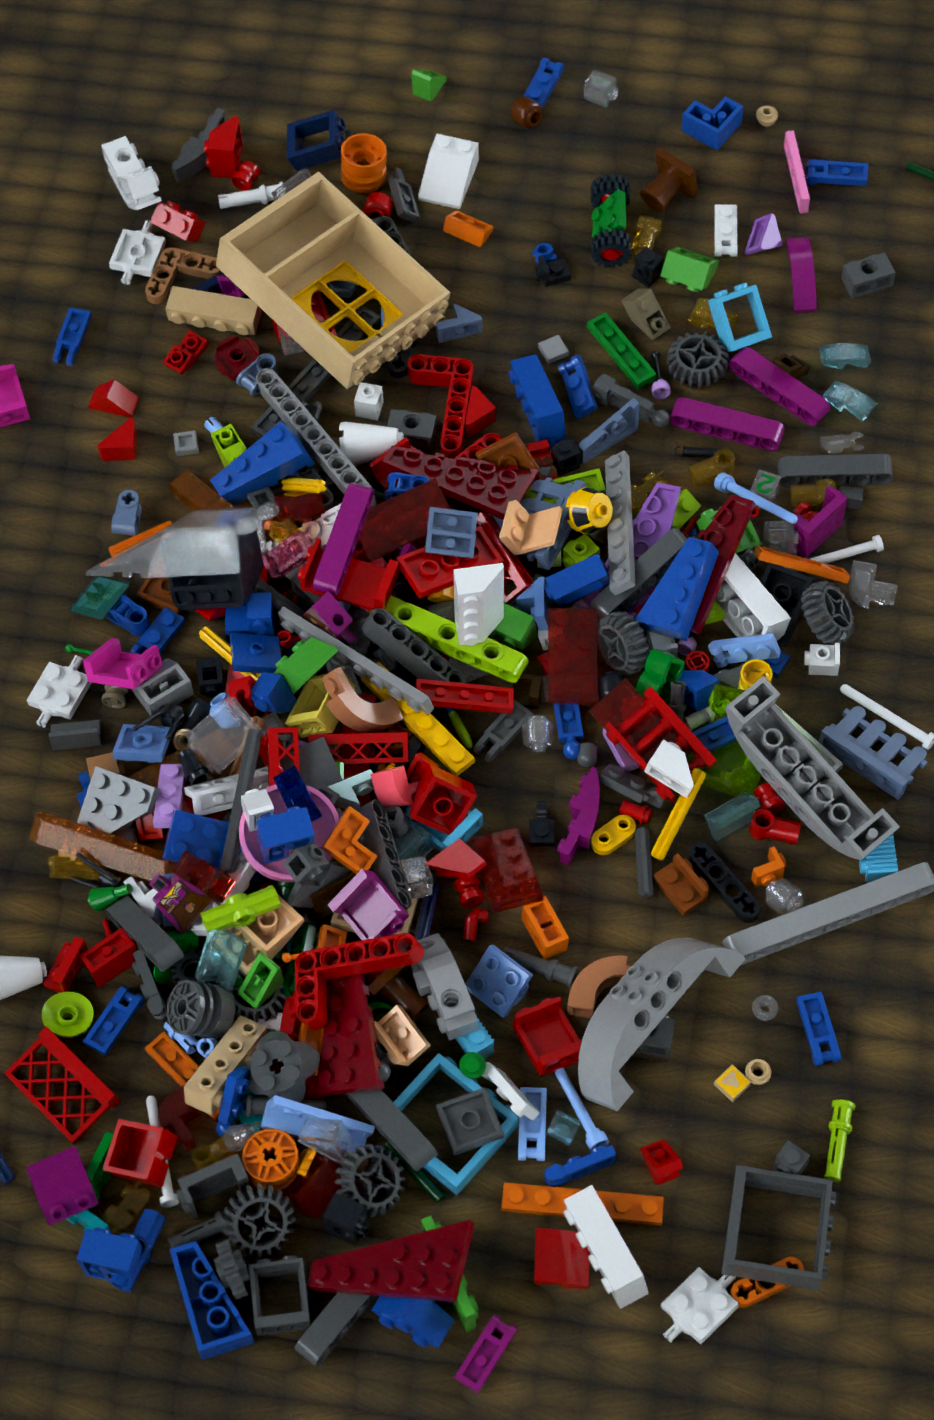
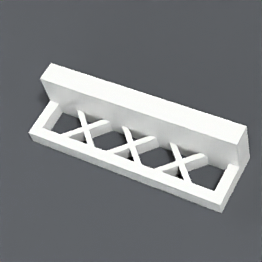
[184,766,289,816]

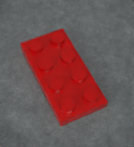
[396,526,504,599]

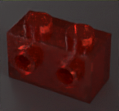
[274,491,325,523]
[283,1153,341,1220]

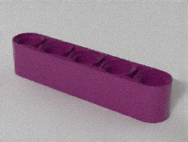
[728,347,831,426]
[670,397,785,451]
[313,482,374,596]

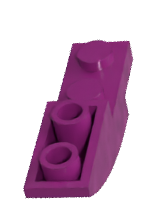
[557,766,600,866]

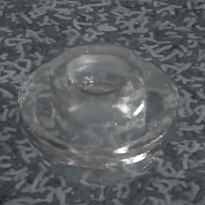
[752,995,778,1021]

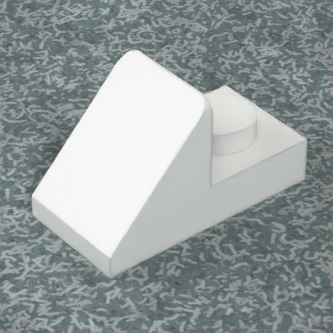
[124,876,162,926]

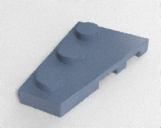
[578,398,640,464]

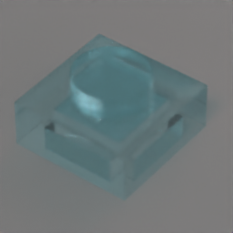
[546,1110,581,1146]

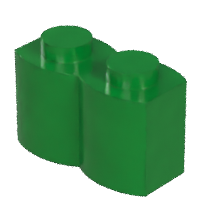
[636,648,684,704]

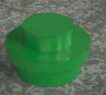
[459,1052,486,1079]

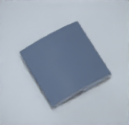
[425,507,478,559]

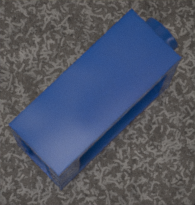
[544,554,610,608]

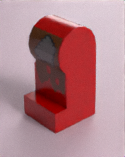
[527,439,558,480]

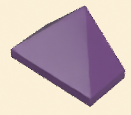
[744,213,783,256]

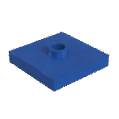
[230,632,281,673]

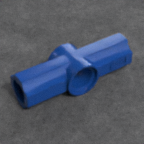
[109,1209,167,1292]

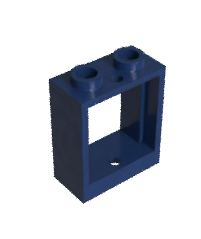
[287,110,346,171]

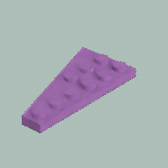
[577,482,681,620]

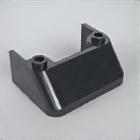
[160,527,264,610]

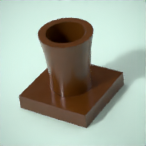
[640,148,698,213]
[367,965,429,1022]

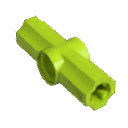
[200,885,281,935]

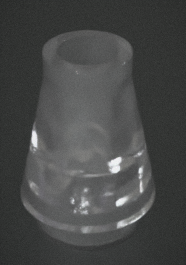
[223,1121,264,1151]

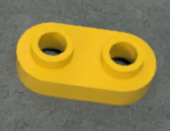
[591,815,636,855]

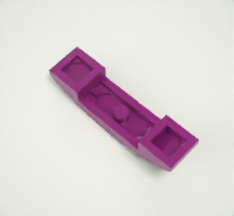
[786,237,817,313]

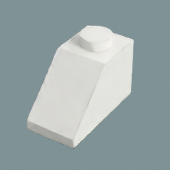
[644,739,694,798]
[241,789,274,832]

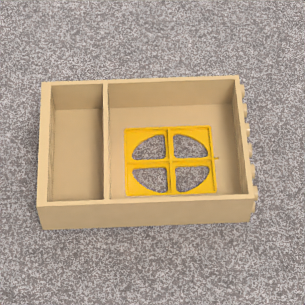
[216,172,450,389]

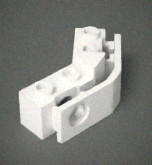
[101,136,161,210]

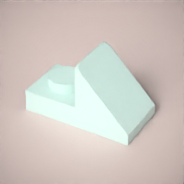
[328,769,374,810]

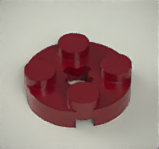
[214,336,260,381]

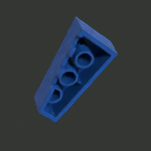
[508,354,566,450]
[210,421,316,506]
[634,537,719,641]
[169,1241,254,1360]

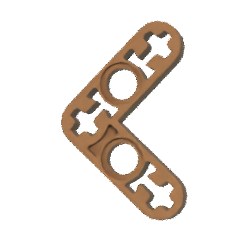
[145,247,222,304]

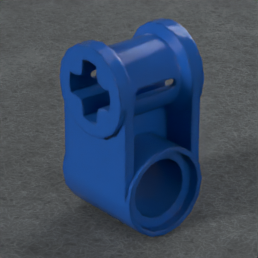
[384,472,431,507]
[106,594,150,637]

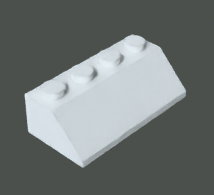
[716,553,791,641]
[453,563,504,646]

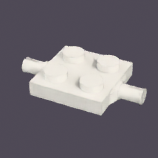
[109,220,166,285]
[26,655,92,728]
[661,1267,739,1345]

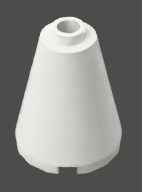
[339,422,404,466]
[0,956,47,1000]

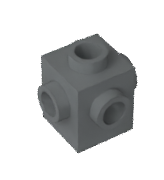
[282,843,330,883]

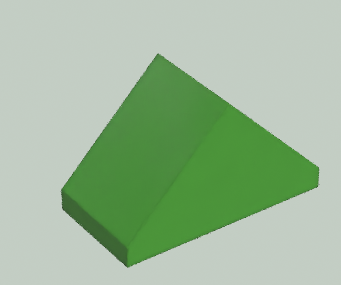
[411,70,447,102]
[237,952,284,1009]

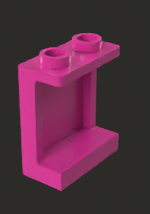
[0,364,30,427]
[83,638,163,689]

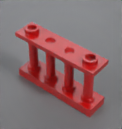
[606,686,717,803]

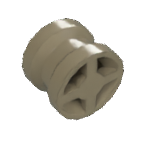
[101,685,129,709]

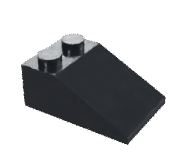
[761,563,817,646]

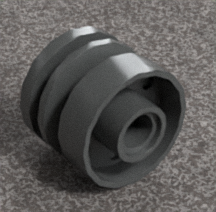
[167,980,235,1039]

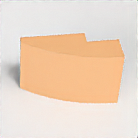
[213,886,304,978]

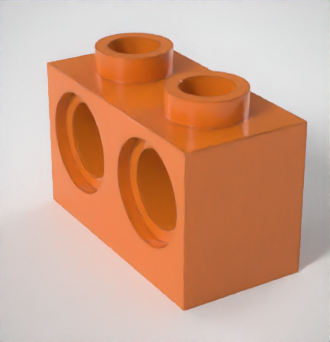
[521,896,569,960]

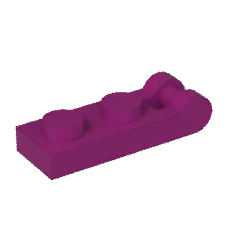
[455,1314,518,1394]

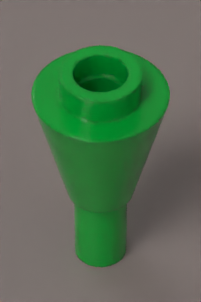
[88,883,133,912]

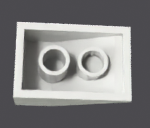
[418,134,479,209]

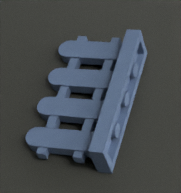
[521,477,586,570]
[818,706,927,800]

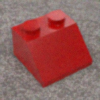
[204,116,243,178]
[409,764,477,835]

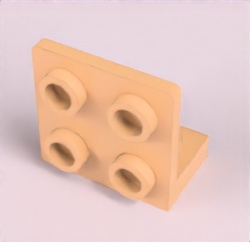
[499,500,563,556]

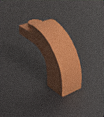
[321,666,404,733]
[567,955,633,1019]

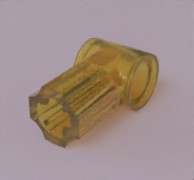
[632,215,663,256]
[689,298,738,332]
[688,448,735,486]
[790,479,836,509]
[269,518,302,549]
[192,1129,245,1171]

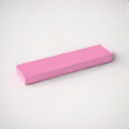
[784,130,810,214]

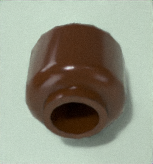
[511,96,542,128]

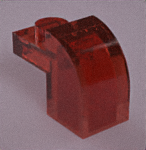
[172,850,236,903]
[158,1085,201,1152]

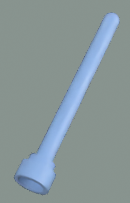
[714,472,798,524]
[554,1068,609,1151]

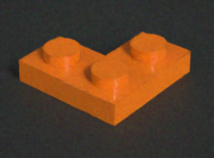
[321,806,377,874]

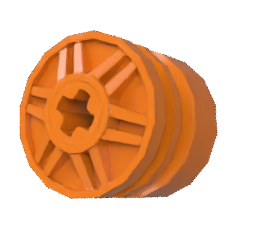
[341,133,387,193]
[242,1129,301,1195]

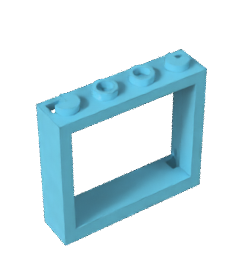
[377,1053,519,1196]

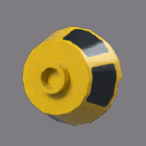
[565,487,613,534]

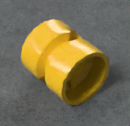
[738,659,773,695]

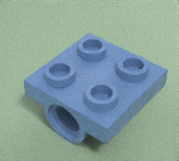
[465,945,533,1018]

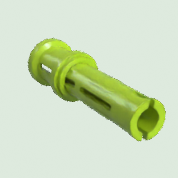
[824,1099,856,1182]

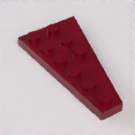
[381,446,539,520]

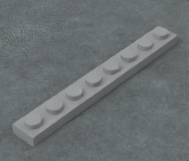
[605,450,636,596]
[277,606,434,715]

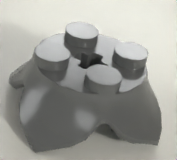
[246,1031,321,1103]

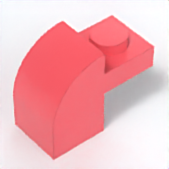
[371,765,419,808]

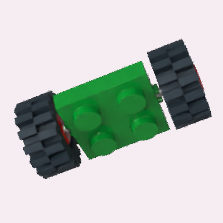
[590,174,632,268]

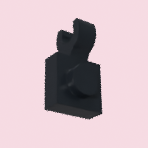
[529,801,554,846]

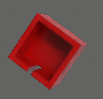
[102,1119,178,1188]

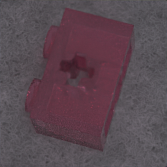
[262,531,314,578]

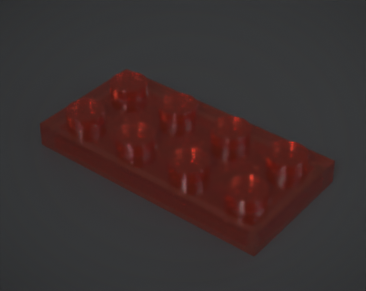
[358,478,450,562]
[547,608,598,705]
[589,678,692,784]
[469,827,543,913]

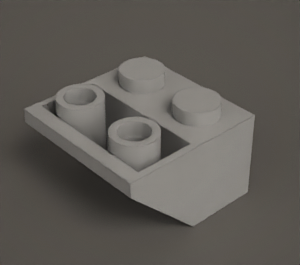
[131,658,194,716]

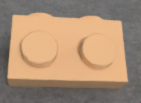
[374,1005,431,1066]

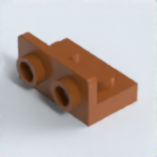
[653,853,709,916]

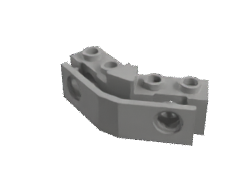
[410,933,478,1041]

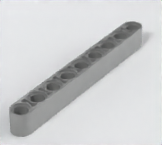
[256,368,377,513]
[722,862,934,965]

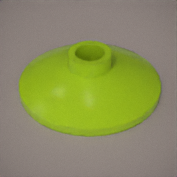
[42,991,94,1038]

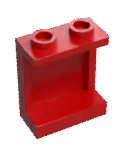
[512,996,582,1077]

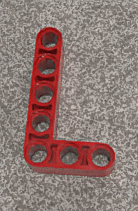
[408,354,474,459]
[295,933,424,1030]

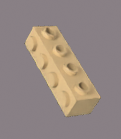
[165,286,262,335]
[184,1015,267,1116]

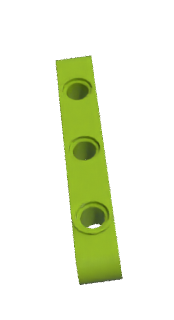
[369,596,529,683]

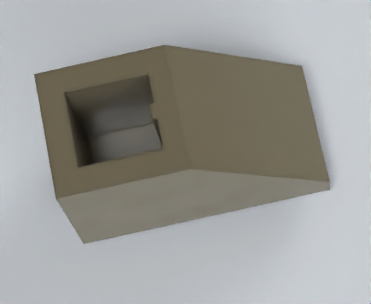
[621,289,671,340]

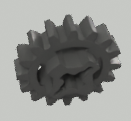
[214,1240,250,1300]

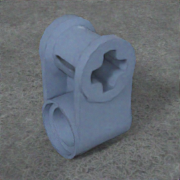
[236,353,279,397]
[111,490,142,536]

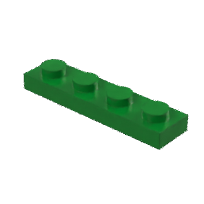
[587,312,657,390]

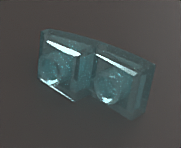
[819,343,871,370]
[823,381,877,422]

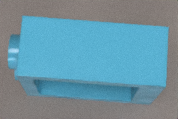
[707,282,772,352]

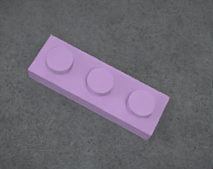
[153,764,186,828]

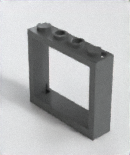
[721,1165,836,1290]

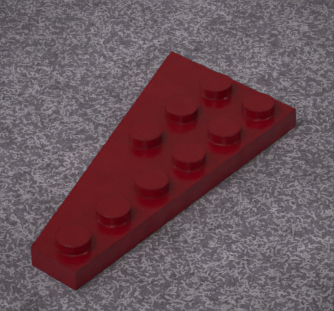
[634,495,756,635]
[315,954,384,1097]
[306,1219,474,1302]

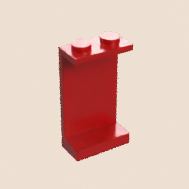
[298,538,399,610]

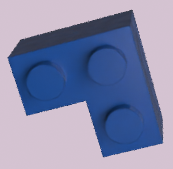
[681,96,743,151]
[225,592,275,643]
[256,806,315,864]
[76,1227,142,1281]
[372,1296,454,1348]

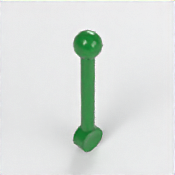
[65,644,94,655]

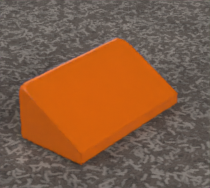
[443,210,494,247]

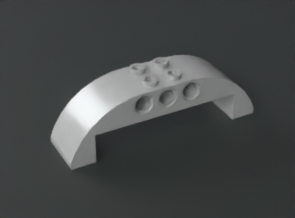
[726,676,900,860]
[578,938,745,1111]

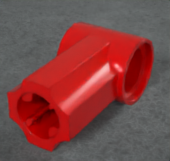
[749,809,801,845]

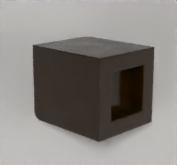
[512,674,542,709]

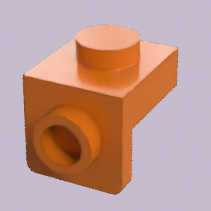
[751,846,786,888]

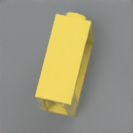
[285,674,356,738]

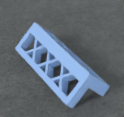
[261,1095,375,1153]

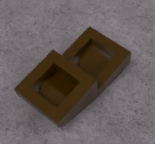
[772,353,811,378]

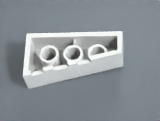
[563,1185,649,1309]

